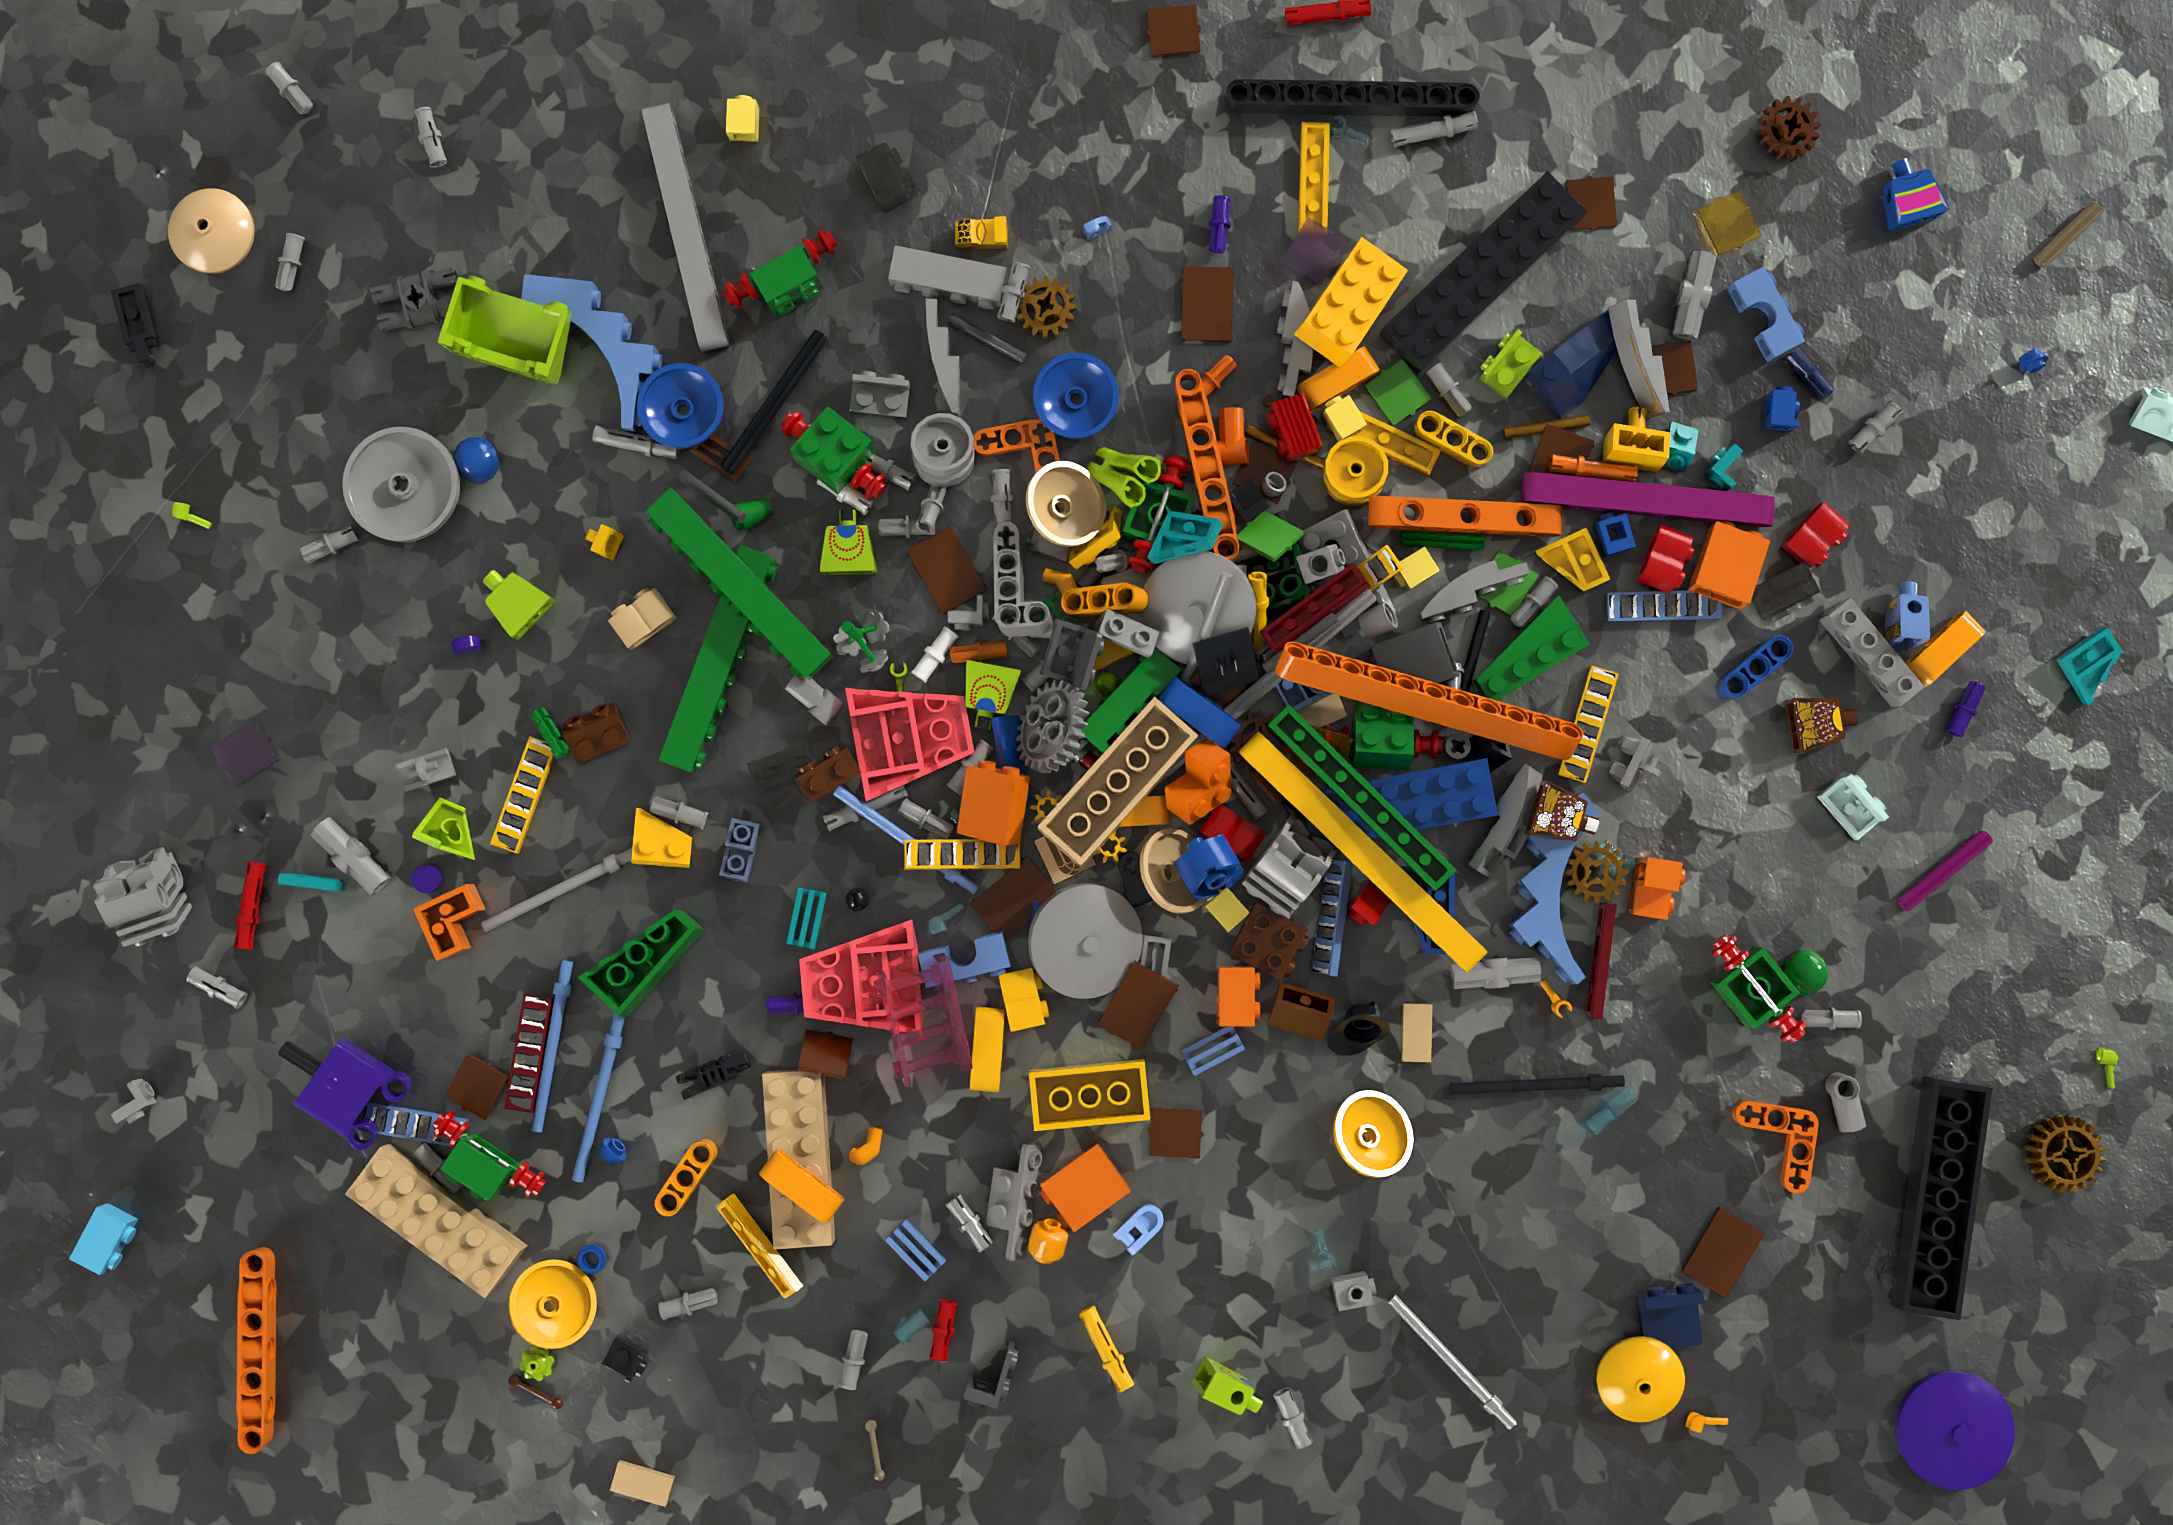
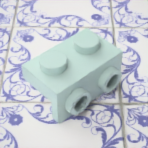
[2129,387,2173,442]
[1817,773,1889,840]

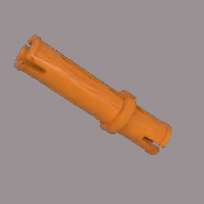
[1548,454,1638,482]

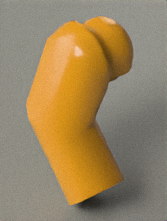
[1043,568,1078,596]
[849,1127,883,1166]

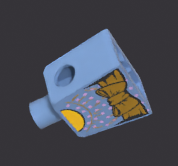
[1883,581,1930,653]

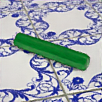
[1400,530,1486,550]

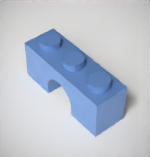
[1727,266,1805,363]
[918,931,1012,991]

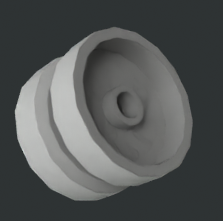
[911,413,975,487]

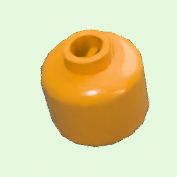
[1028,1218,1068,1264]

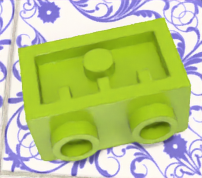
[1479,329,1542,400]

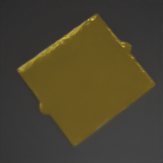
[1697,190,1762,255]

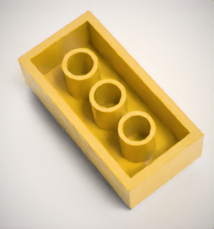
[1294,237,1408,368]
[1029,1059,1150,1131]

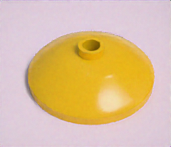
[1333,1091,1413,1178]
[508,1260,597,1349]
[1596,1336,1685,1422]

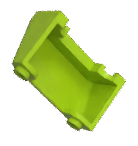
[437,275,572,385]

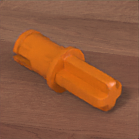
[1190,355,1237,397]
[950,640,1008,663]

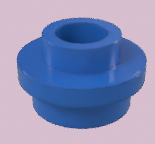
[2019,348,2049,374]
[598,1138,626,1165]
[577,1244,607,1274]

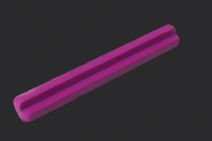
[1897,831,1993,911]

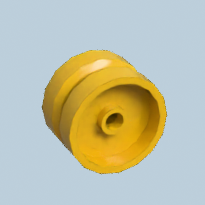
[1323,436,1388,507]

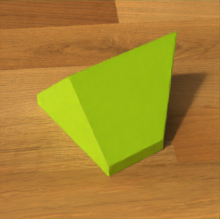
[412,797,475,860]

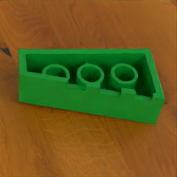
[1472,595,1589,701]
[1081,648,1182,755]
[578,909,705,1017]

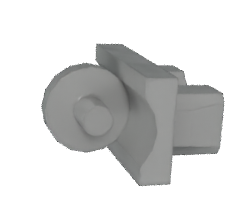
[1609,737,1662,792]
[396,748,456,792]

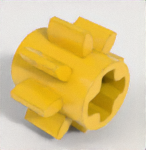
[1030,790,1062,821]
[1094,831,1127,863]

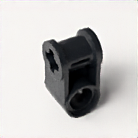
[1117,851,1154,908]

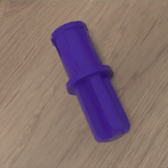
[1209,195,1231,254]
[1945,681,1986,738]
[766,992,804,1016]

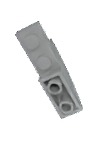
[1277,281,1313,400]
[1419,560,1530,624]
[1469,764,1542,878]

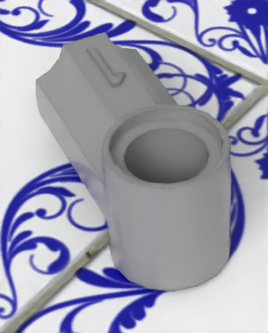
[785,676,845,726]
[1825,1072,1866,1133]

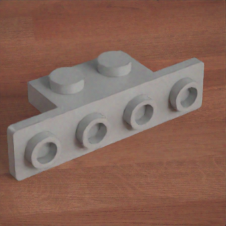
[985,1144,1042,1261]

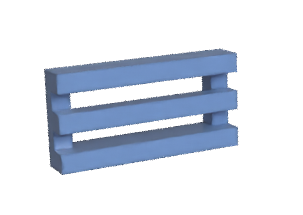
[1181,1026,1245,1076]
[885,1219,946,1281]

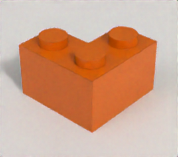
[1165,738,1232,825]
[1627,857,1686,920]
[413,884,486,961]
[1216,966,1260,1026]

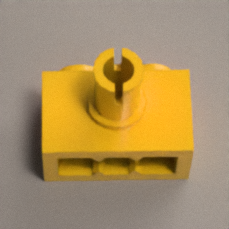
[1602,407,1670,473]

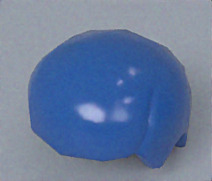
[454,437,500,483]

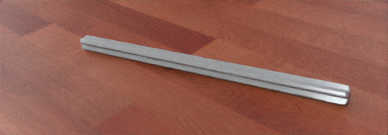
[1158,589,1376,784]

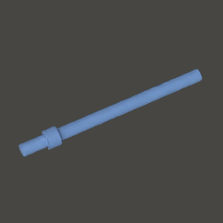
[833,786,979,894]
[531,960,573,1132]
[571,1012,625,1182]

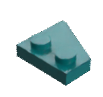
[1148,511,1223,564]
[2056,627,2122,705]

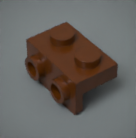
[562,703,630,764]

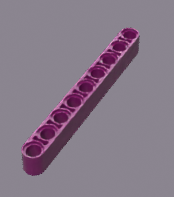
[1520,472,1775,527]

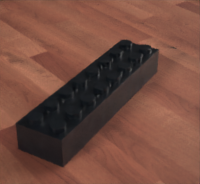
[1379,171,1588,375]
[1891,1076,1993,1320]

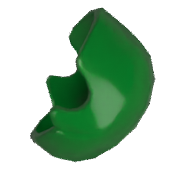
[1783,949,1828,995]

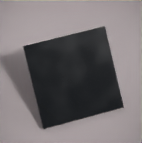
[1192,627,1259,696]

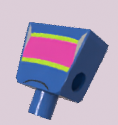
[1882,158,1950,232]

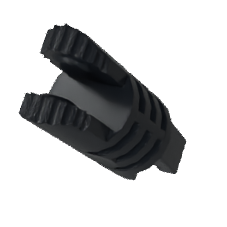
[675,1052,751,1100]

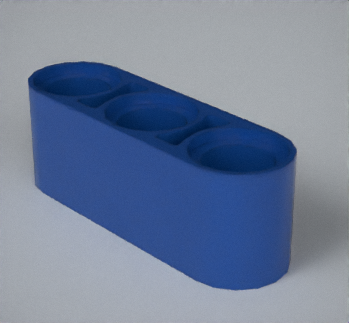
[1716,635,1793,700]
[1158,676,1243,749]

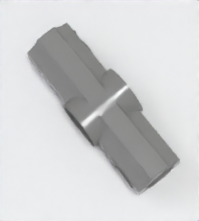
[1672,251,1717,340]
[310,817,391,895]
[1450,957,1541,989]

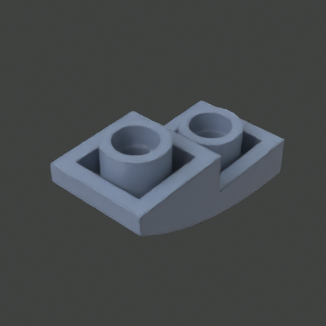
[719,818,760,884]

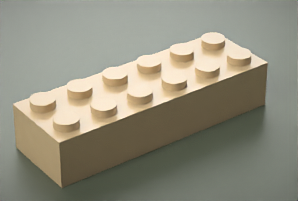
[1038,697,1198,869]
[762,1069,835,1249]
[345,1143,528,1298]

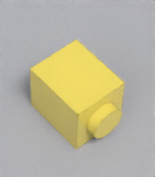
[726,95,759,142]
[1322,395,1367,442]
[1393,546,1440,592]
[1204,887,1250,932]

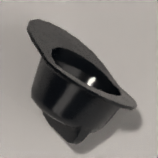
[1326,1001,1390,1055]

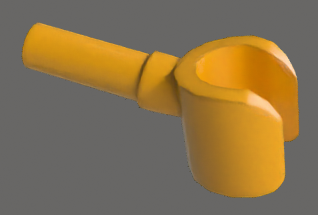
[1540,979,1572,1018]
[1685,1412,1728,1433]

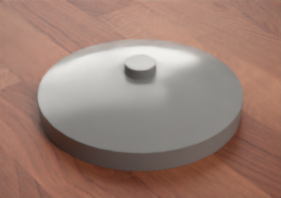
[343,427,460,542]
[1140,551,1256,665]
[1028,883,1143,999]

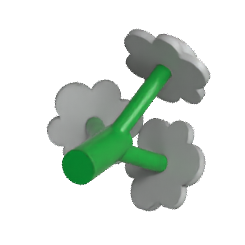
[833,612,889,673]

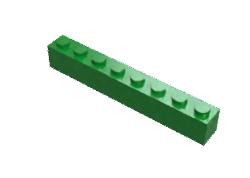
[645,487,834,680]
[659,545,778,773]
[1268,705,1456,892]

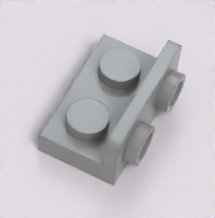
[849,371,911,420]
[1093,609,1159,658]

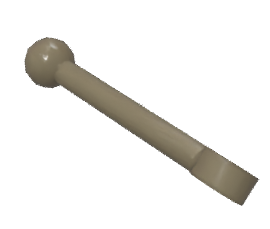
[865,1419,885,1481]

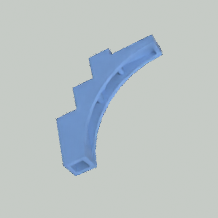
[521,274,662,434]
[1508,792,1601,985]

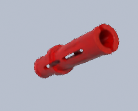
[1285,0,1371,26]
[233,862,266,949]

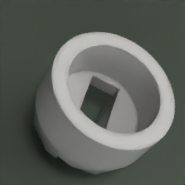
[1261,472,1286,497]

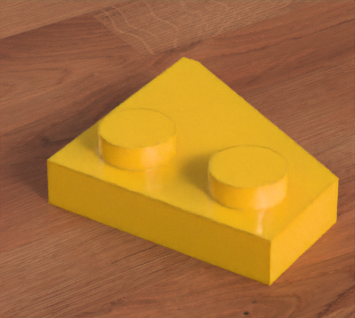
[1069,504,1122,570]
[1535,528,1610,592]
[631,808,692,868]

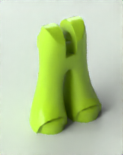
[1086,447,1161,508]

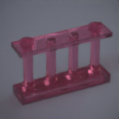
[874,952,973,1087]

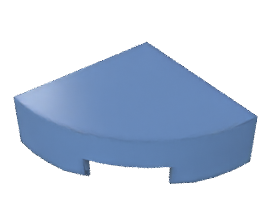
[1083,216,1112,241]

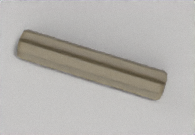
[2033,201,2103,268]

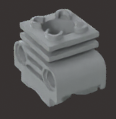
[1242,814,1338,919]
[93,847,192,947]

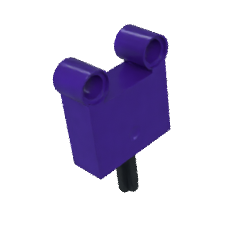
[278,1037,412,1150]

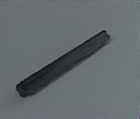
[721,330,827,475]

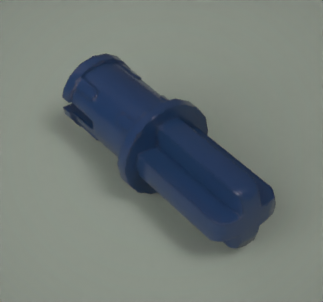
[1784,347,1834,399]

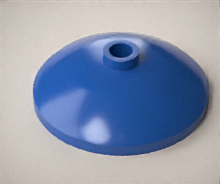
[1033,353,1119,439]
[637,363,724,449]

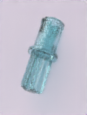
[1584,1087,1638,1136]

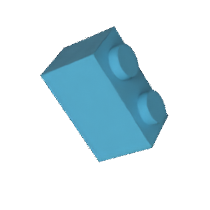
[69,1203,138,1275]

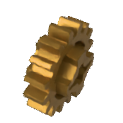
[1016,276,1076,340]
[1565,841,1629,903]

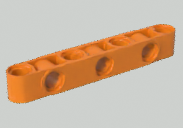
[1175,369,1239,563]
[1368,496,1562,537]
[236,1247,276,1454]

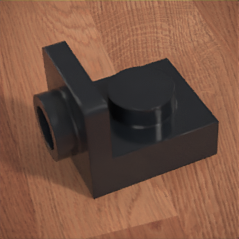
[602,1336,648,1383]

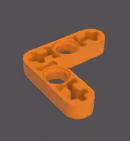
[973,418,1060,472]
[1732,1100,1819,1194]

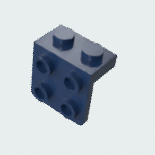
[1637,1284,1705,1349]

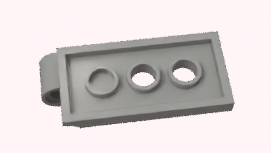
[1298,509,1398,640]

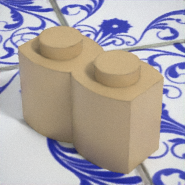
[608,587,678,651]

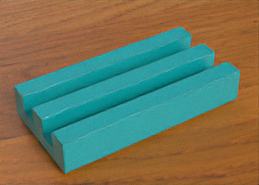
[278,873,345,891]
[786,887,827,949]

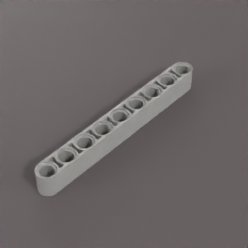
[642,102,730,352]

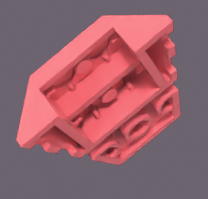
[845,688,974,802]
[799,920,923,1036]

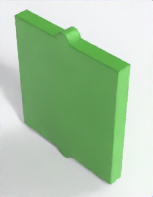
[1364,359,1432,426]
[1237,511,1304,562]
[1475,550,1539,617]

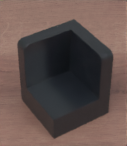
[1229,479,1270,523]
[1465,735,1512,773]

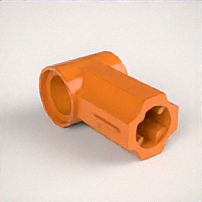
[1217,407,1249,466]

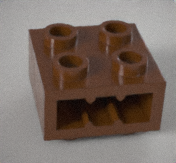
[1228,902,1309,981]

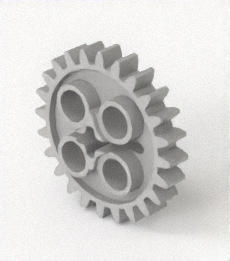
[1016,680,1089,773]

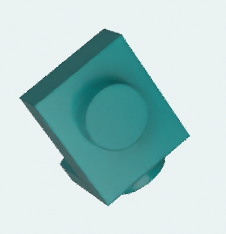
[1663,421,1699,472]
[1705,444,1743,491]

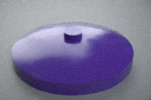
[1895,1370,2015,1490]

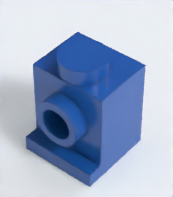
[1763,386,1800,432]
[1594,511,1636,558]

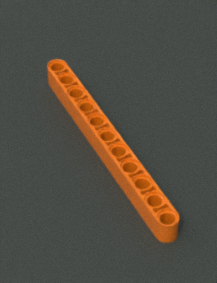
[1275,642,1583,760]

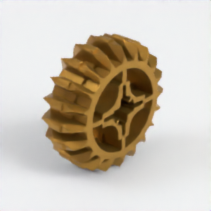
[2023,1114,2107,1193]

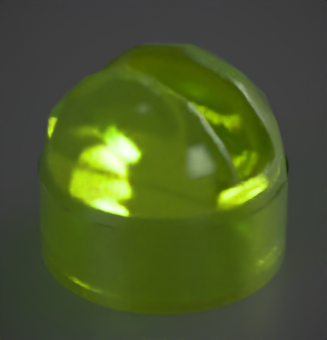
[1096,672,1120,696]

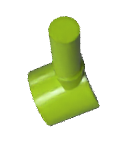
[172,502,212,529]
[890,662,908,692]
[2095,1048,2118,1089]

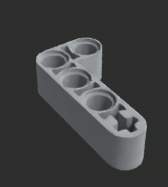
[993,522,1053,637]

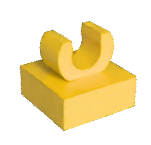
[585,524,624,561]

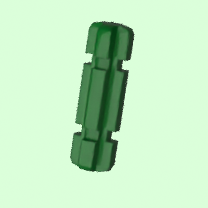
[531,707,569,759]

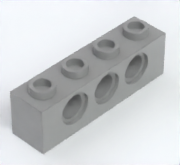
[1819,598,1924,707]

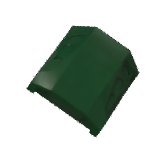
[1245,543,1311,619]

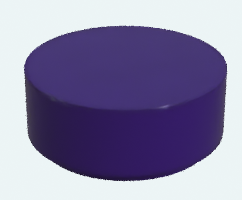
[451,636,482,655]
[412,865,443,893]

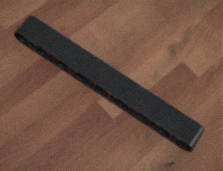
[1225,79,1480,116]

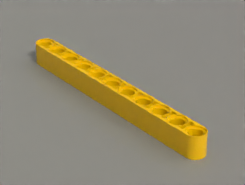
[1238,731,1488,973]

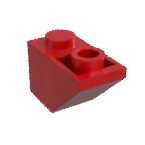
[1347,880,1391,926]

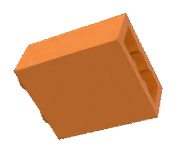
[1687,521,1770,610]
[957,760,1030,846]
[1039,1141,1131,1232]

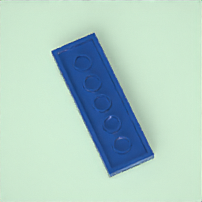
[1320,758,1498,839]

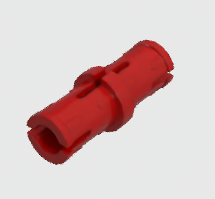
[929,1299,958,1361]

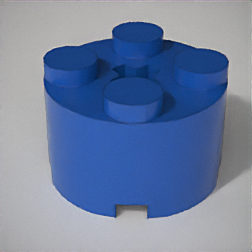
[1174,834,1243,900]

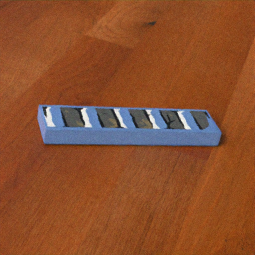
[1605,591,1723,622]
[1310,859,1353,976]
[356,1101,470,1146]

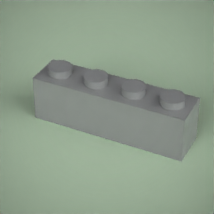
[888,245,1008,309]

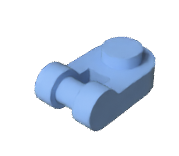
[1112,1204,1164,1256]

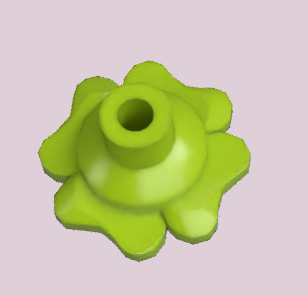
[519,1346,554,1381]

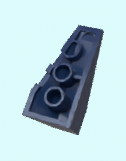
[1525,310,1617,419]

